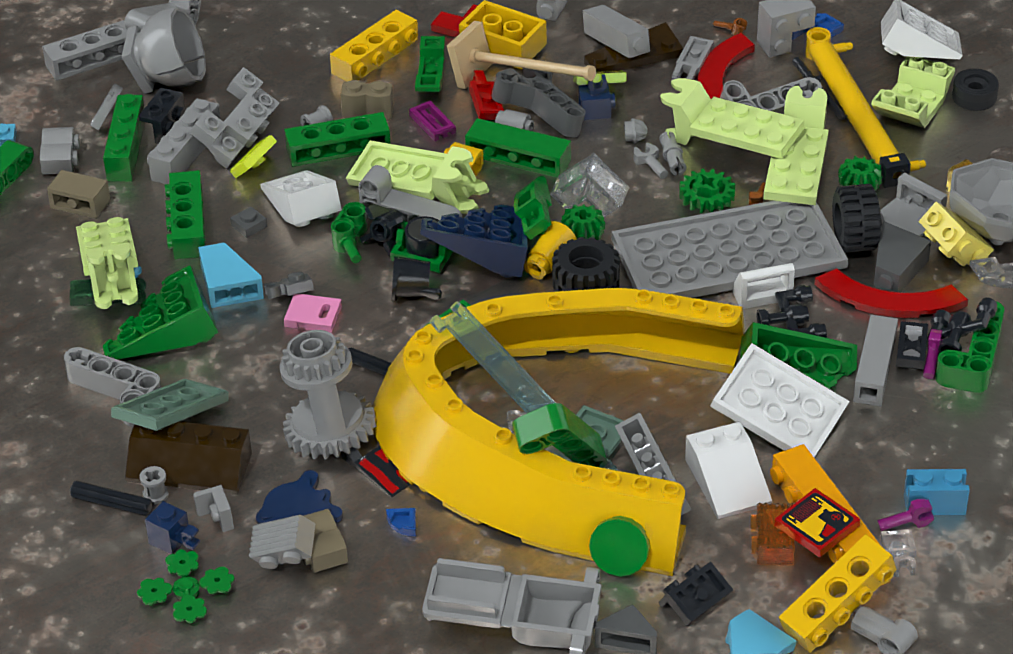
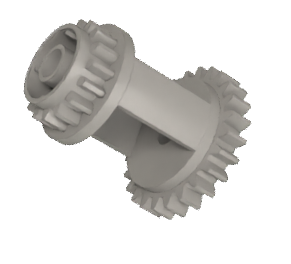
[280,330,376,459]

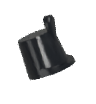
[391,256,442,302]

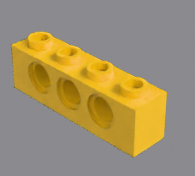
[330,10,418,82]
[779,534,897,653]

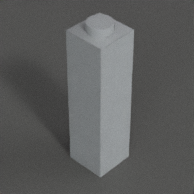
[582,4,650,58]
[853,314,898,406]

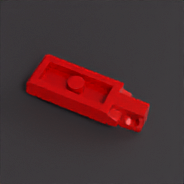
[469,70,504,121]

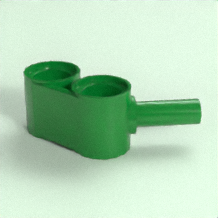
[331,202,367,263]

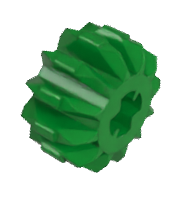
[838,156,882,191]
[561,204,605,240]

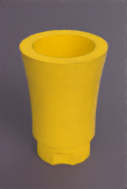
[524,221,577,279]

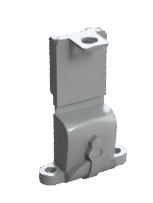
[422,558,601,654]

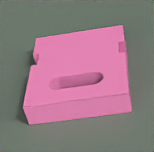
[284,294,342,333]

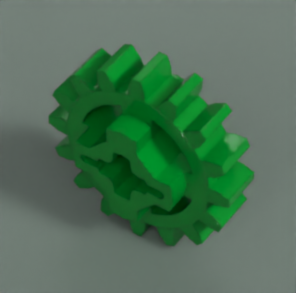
[679,169,735,213]

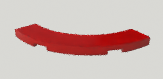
[698,33,755,99]
[814,268,968,318]

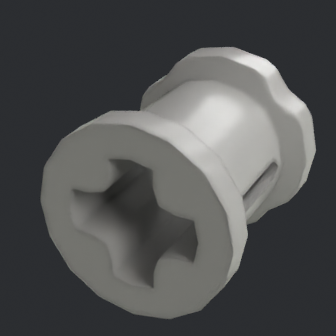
[300,105,333,126]
[140,466,169,505]

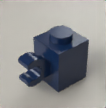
[578,74,616,120]
[145,501,200,554]

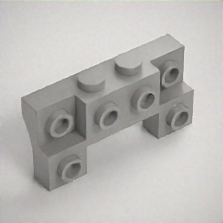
[189,67,280,169]

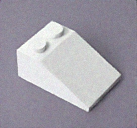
[260,170,342,227]
[685,422,773,519]

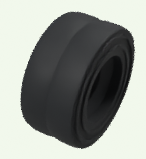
[952,69,999,111]

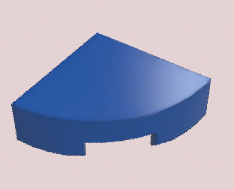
[386,508,416,537]

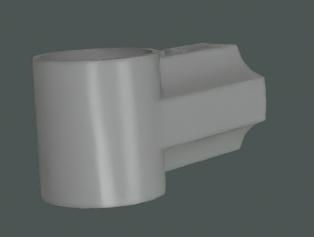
[851,606,918,654]

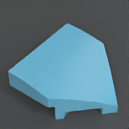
[725,609,797,654]

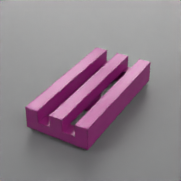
[409,101,456,142]

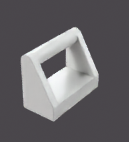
[733,263,795,309]

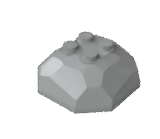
[950,158,1013,245]

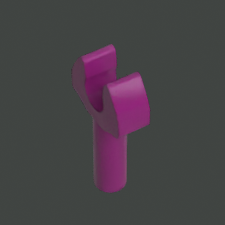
[923,329,943,379]
[877,499,934,531]

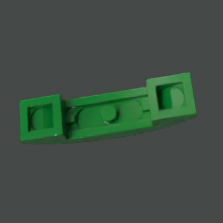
[415,36,445,92]

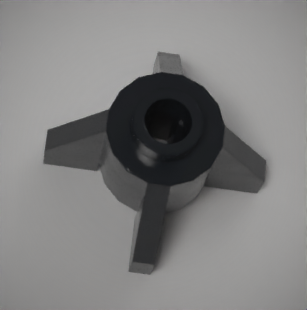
[360,204,407,256]

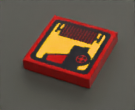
[774,488,861,558]

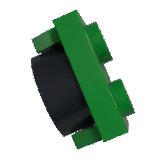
[390,216,453,273]

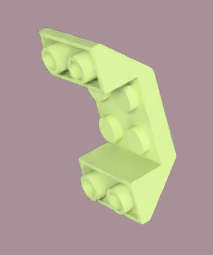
[871,56,955,128]

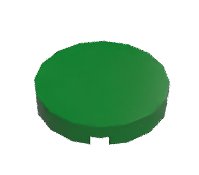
[589,516,650,576]

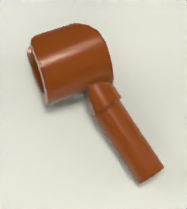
[713,18,747,35]
[749,182,766,205]

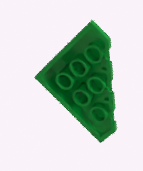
[103,265,218,360]
[740,322,857,389]

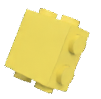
[918,201,994,269]

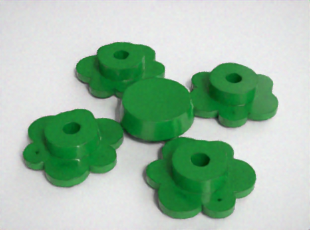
[137,549,235,623]

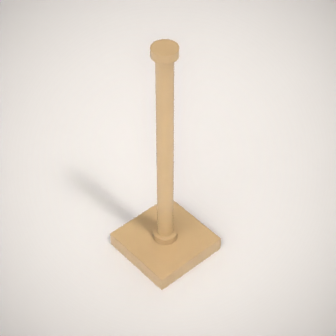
[447,21,596,89]

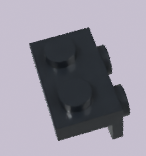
[139,88,187,144]

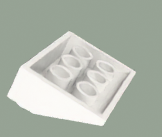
[881,0,962,59]

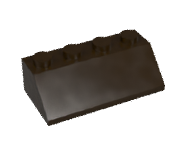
[125,421,252,495]

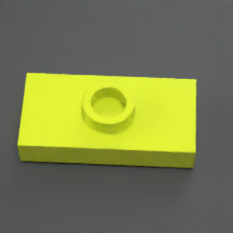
[230,135,277,178]

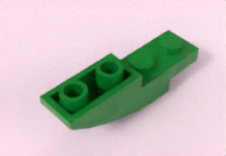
[514,176,552,240]

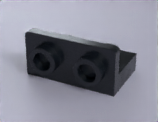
[658,561,733,626]

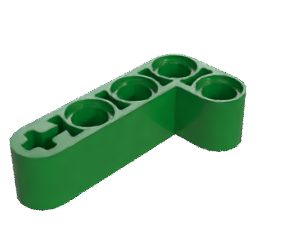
[0,140,34,195]
[936,301,1005,393]
[512,403,608,468]

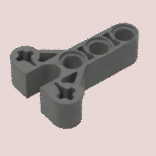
[491,60,586,137]

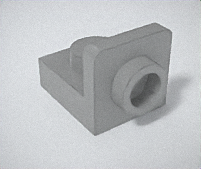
[193,485,234,532]

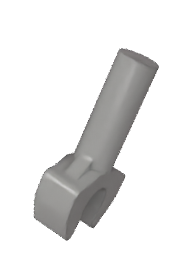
[634,143,668,179]

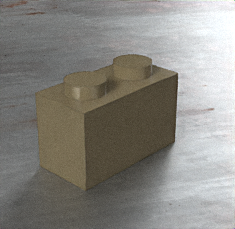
[47,170,111,219]

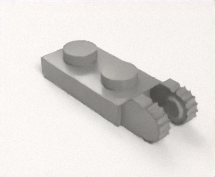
[672,36,714,81]

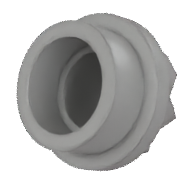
[624,118,648,144]

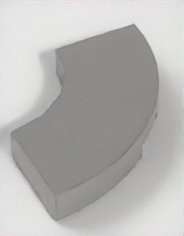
[90,84,123,130]

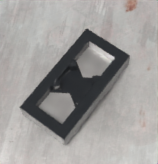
[896,321,928,369]

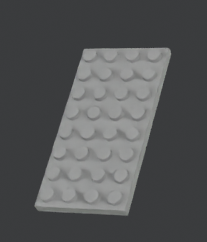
[611,201,848,298]

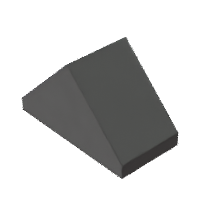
[595,604,657,654]

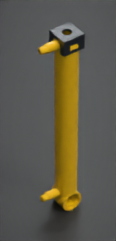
[805,27,926,188]

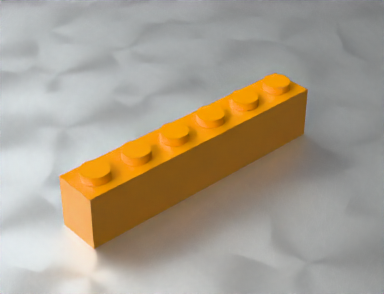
[770,444,891,585]

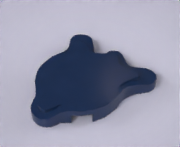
[256,470,343,524]

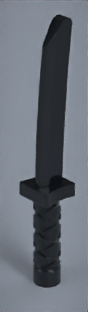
[792,57,846,120]

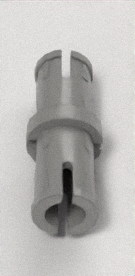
[659,131,687,176]

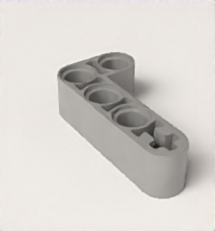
[125,0,201,31]
[720,77,822,114]
[358,165,463,222]
[64,347,161,427]

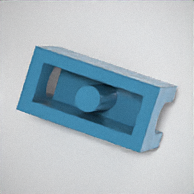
[904,469,970,515]

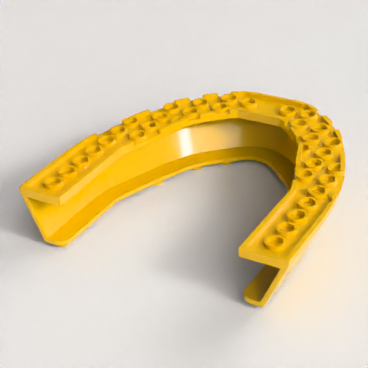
[372,288,745,576]

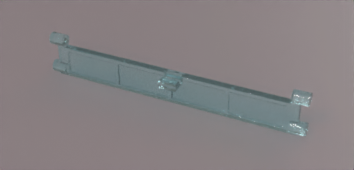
[429,301,618,471]

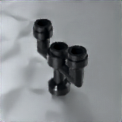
[756,285,827,338]
[927,298,997,353]

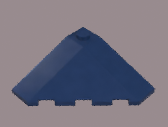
[420,204,528,278]

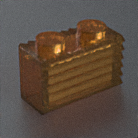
[750,502,795,565]

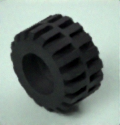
[832,184,881,253]
[552,237,620,292]

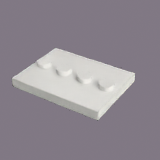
[710,343,850,458]

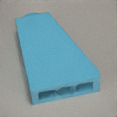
[198,243,264,308]

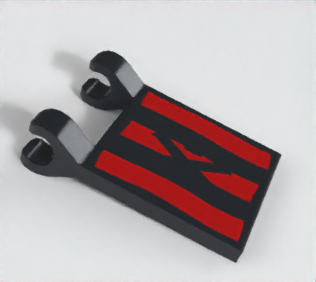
[342,445,411,497]

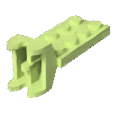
[660,78,805,159]
[764,86,829,205]
[346,140,489,214]
[76,217,138,309]

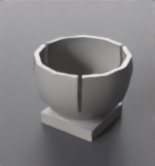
[121,7,206,94]

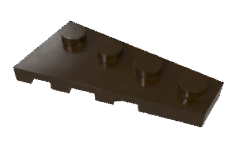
[584,22,684,72]

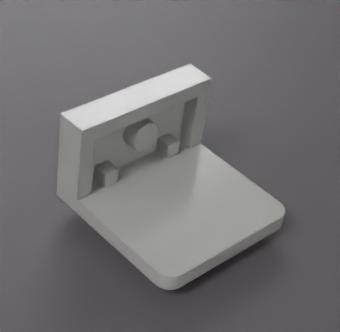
[880,173,947,237]

